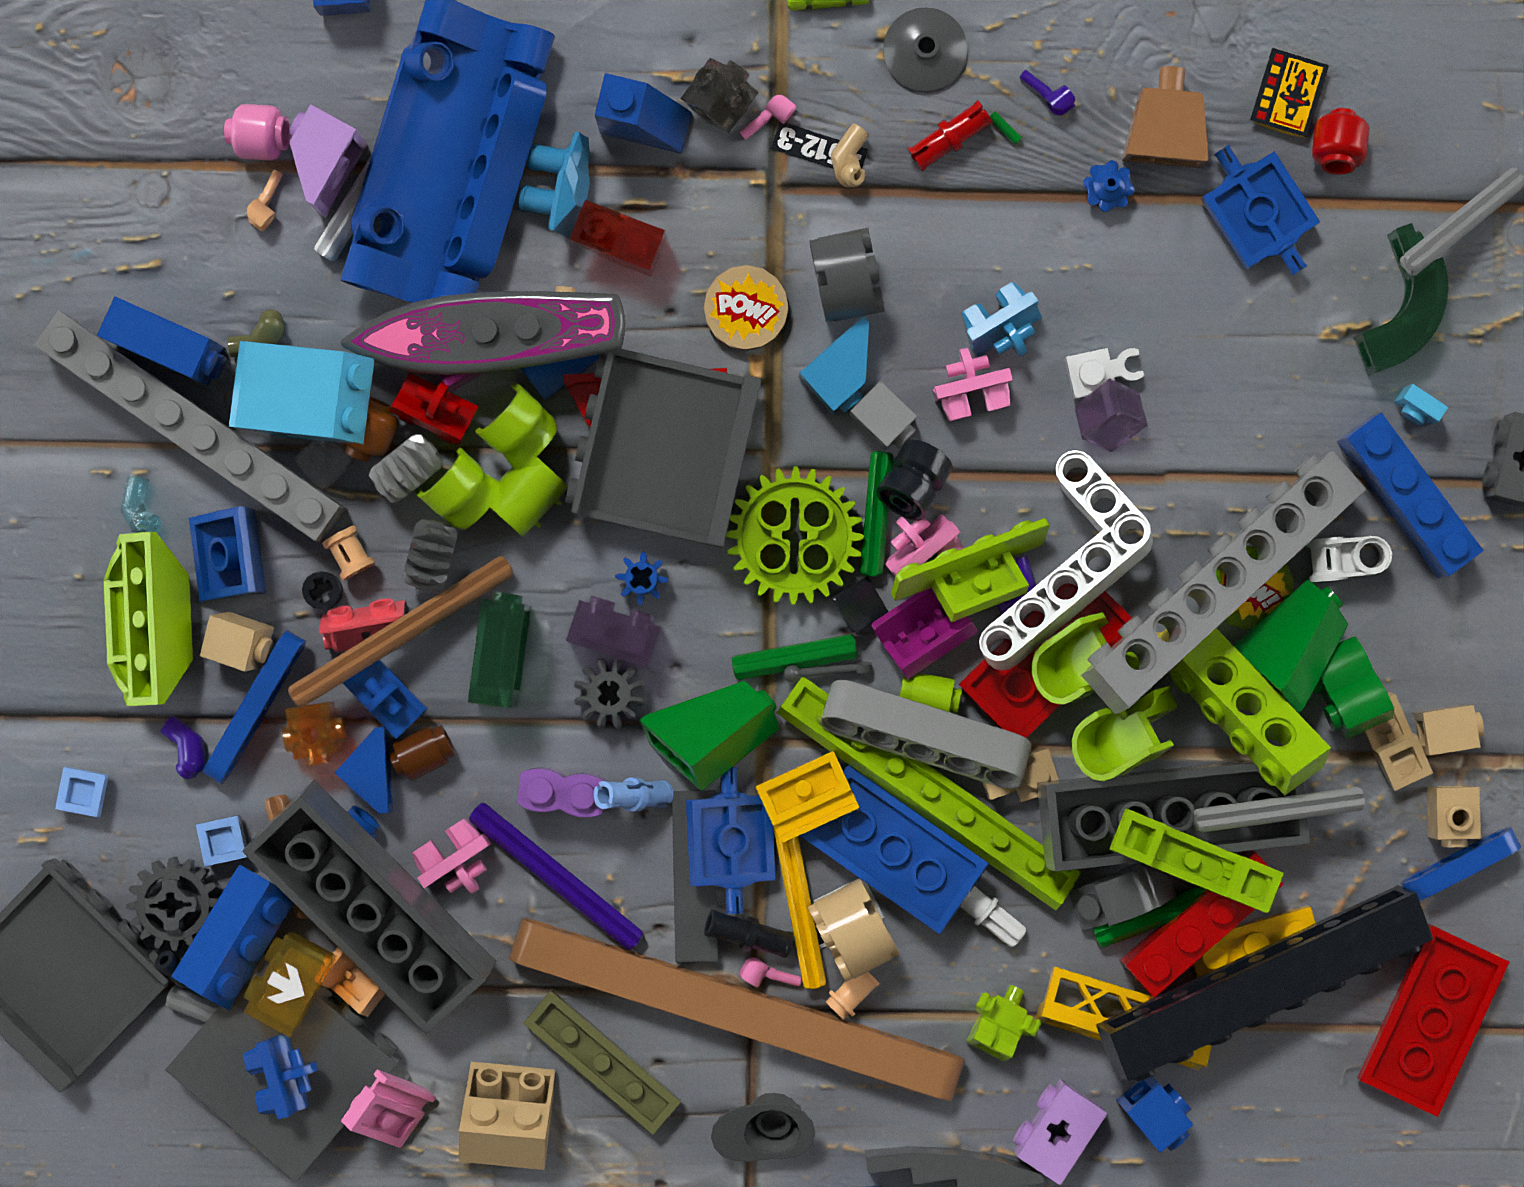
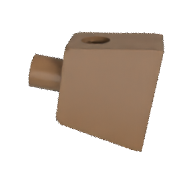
[1122,66,1208,169]

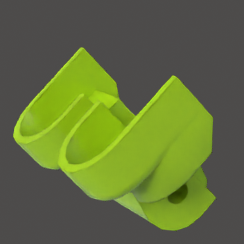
[414,381,568,537]
[1032,612,1178,781]

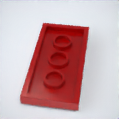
[958,583,1132,738]
[1357,924,1510,1117]

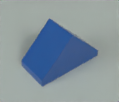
[334,727,393,814]

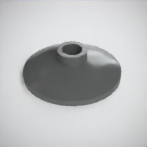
[883,7,968,92]

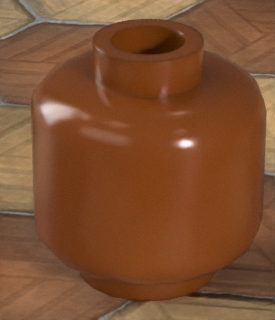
[341,397,399,462]

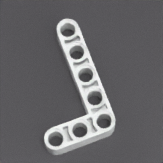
[979,450,1153,670]

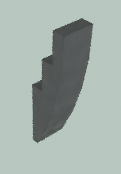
[864,1146,1044,1187]

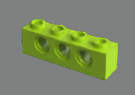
[1170,628,1331,795]

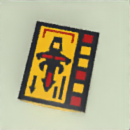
[1250,48,1329,138]

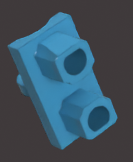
[962,282,1042,357]

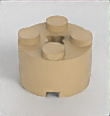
[808,879,900,982]

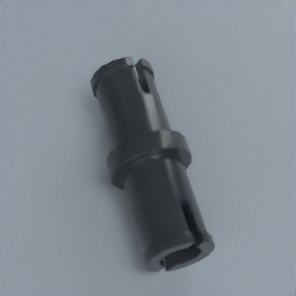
[704,910,794,958]

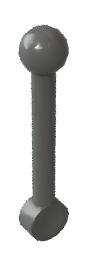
[784,661,872,682]

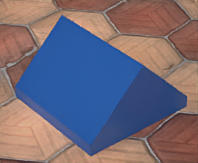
[189,506,266,602]

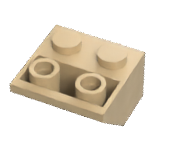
[459,1061,556,1170]

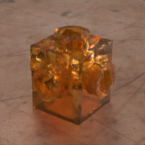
[282,701,347,766]

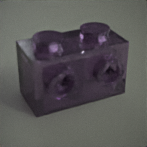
[566,595,663,668]

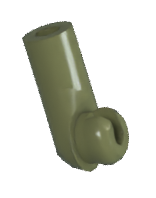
[228,309,285,357]

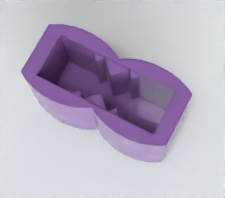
[517,767,607,817]

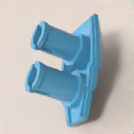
[519,132,590,239]

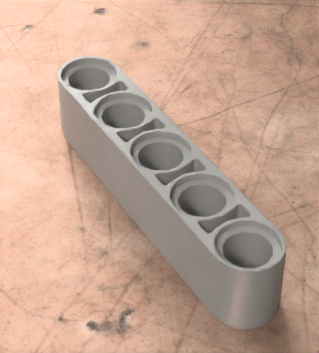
[820,680,1031,789]

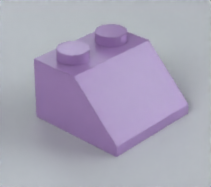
[289,104,367,218]

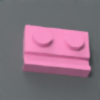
[341,1069,436,1148]

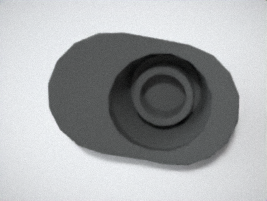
[711,1092,815,1162]

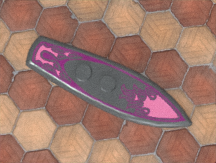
[341,291,626,375]

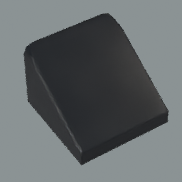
[831,576,889,634]

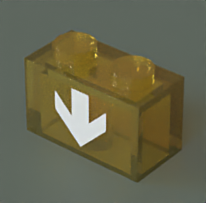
[243,931,337,1037]

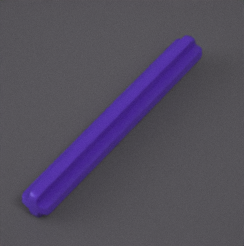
[469,803,643,950]

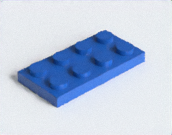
[799,765,989,935]

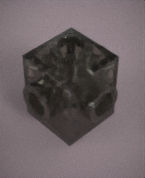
[680,58,759,134]

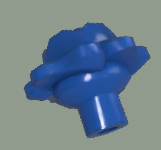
[1083,160,1135,212]

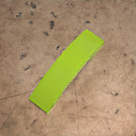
[1110,808,1284,914]

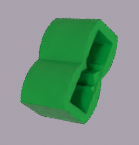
[1313,636,1394,739]

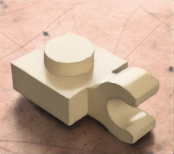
[982,748,1059,802]

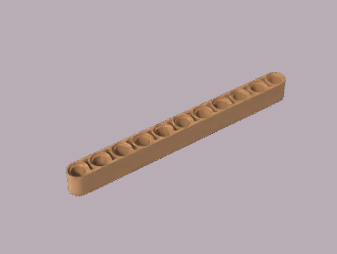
[509,918,965,1101]

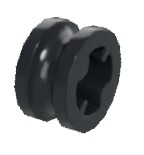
[302,571,343,610]

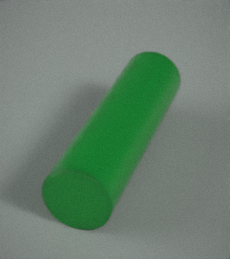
[990,111,1022,145]

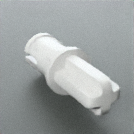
[960,886,1026,947]

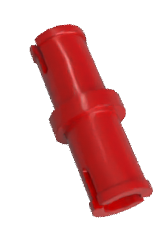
[907,100,993,172]

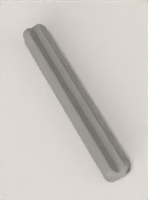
[1400,168,1524,275]
[1194,787,1365,833]

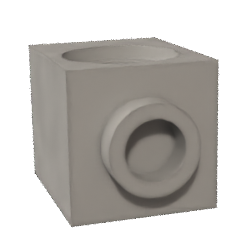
[849,381,917,450]

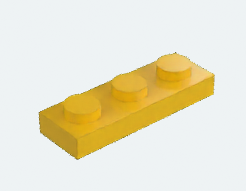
[1193,905,1315,978]

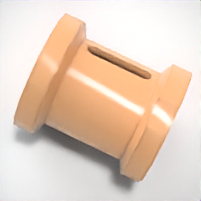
[322,525,376,581]

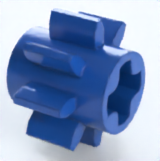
[615,552,669,605]

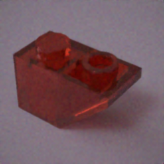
[569,200,667,277]

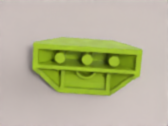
[103,532,193,706]

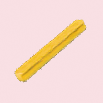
[774,828,826,989]

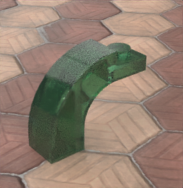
[1353,223,1448,377]

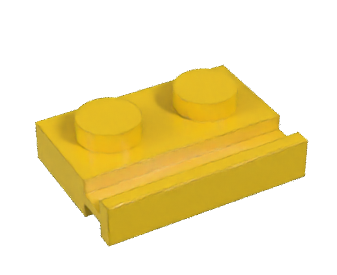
[756,750,860,843]

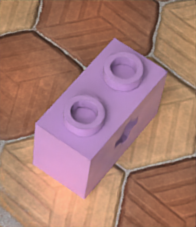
[1013,1079,1108,1185]

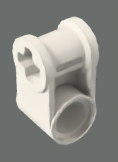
[1306,536,1392,583]

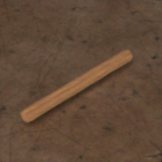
[288,556,513,708]

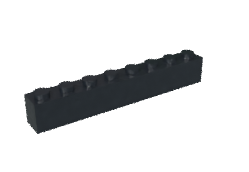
[1096,885,1433,1082]

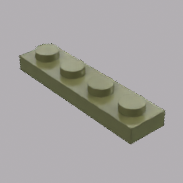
[523,989,681,1135]

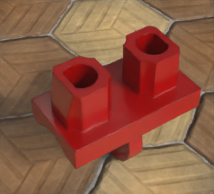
[389,372,479,445]

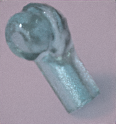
[121,475,161,533]

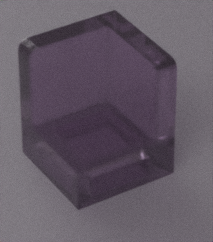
[1075,378,1148,452]

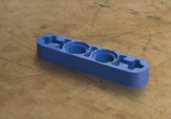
[203,630,306,784]

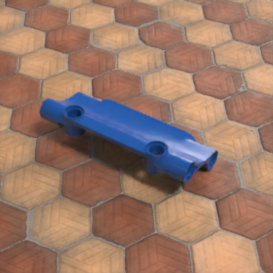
[340,0,555,303]

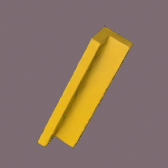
[1035,967,1212,1071]

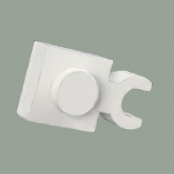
[1065,348,1144,400]

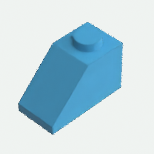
[799,316,869,415]

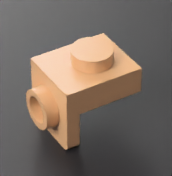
[315,947,385,1017]

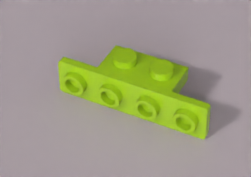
[891,518,1050,622]

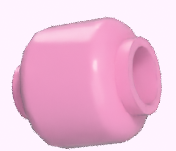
[224,104,290,161]

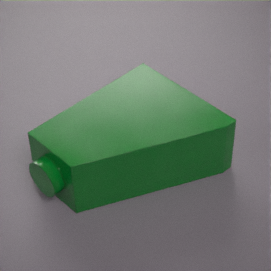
[1234,579,1348,713]
[640,681,780,791]

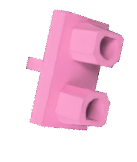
[932,347,1013,422]
[884,514,963,576]
[412,818,492,894]

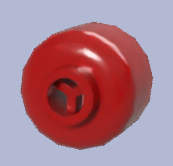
[1312,108,1370,175]

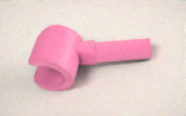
[739,95,796,140]
[739,957,802,987]

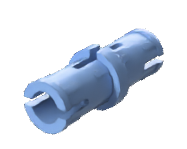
[594,777,673,812]

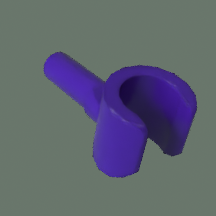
[1020,70,1075,116]

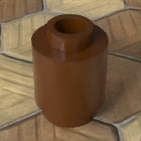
[389,724,456,781]

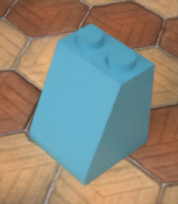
[229,341,374,444]

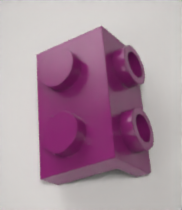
[871,588,978,680]

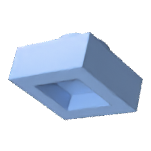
[55,766,109,817]
[196,815,247,867]

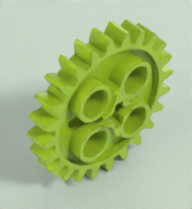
[725,466,864,605]

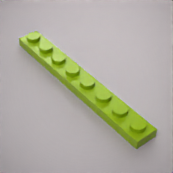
[776,677,1081,910]

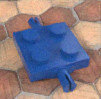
[1201,145,1320,276]
[686,767,776,914]

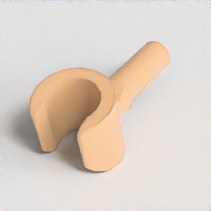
[247,170,283,231]

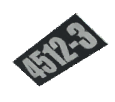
[771,122,868,169]

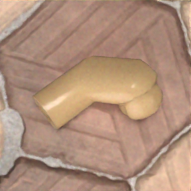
[831,123,869,188]

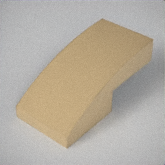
[1363,692,1433,791]

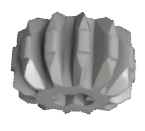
[369,434,443,503]

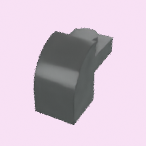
[1069,862,1176,930]

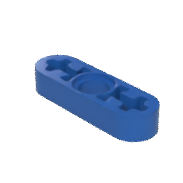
[1401,827,1521,901]

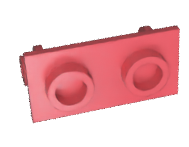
[319,598,406,653]

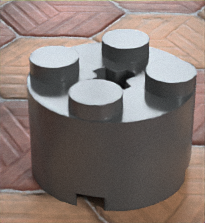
[809,227,885,322]

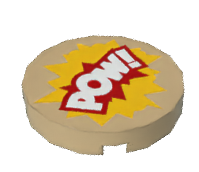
[704,265,788,351]

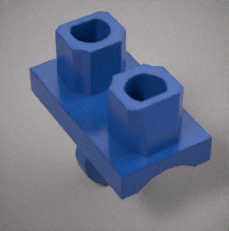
[343,659,428,739]
[243,1031,319,1119]

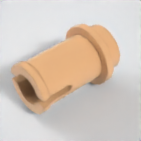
[826,972,880,1020]

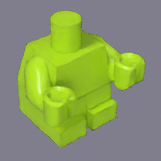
[966,985,1042,1062]

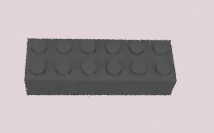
[1037,760,1310,871]
[242,780,496,1034]

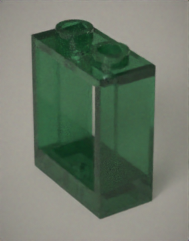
[468,592,531,708]

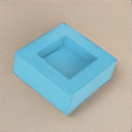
[1394,384,1448,426]

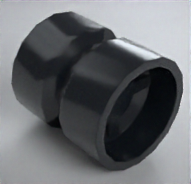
[876,439,953,521]

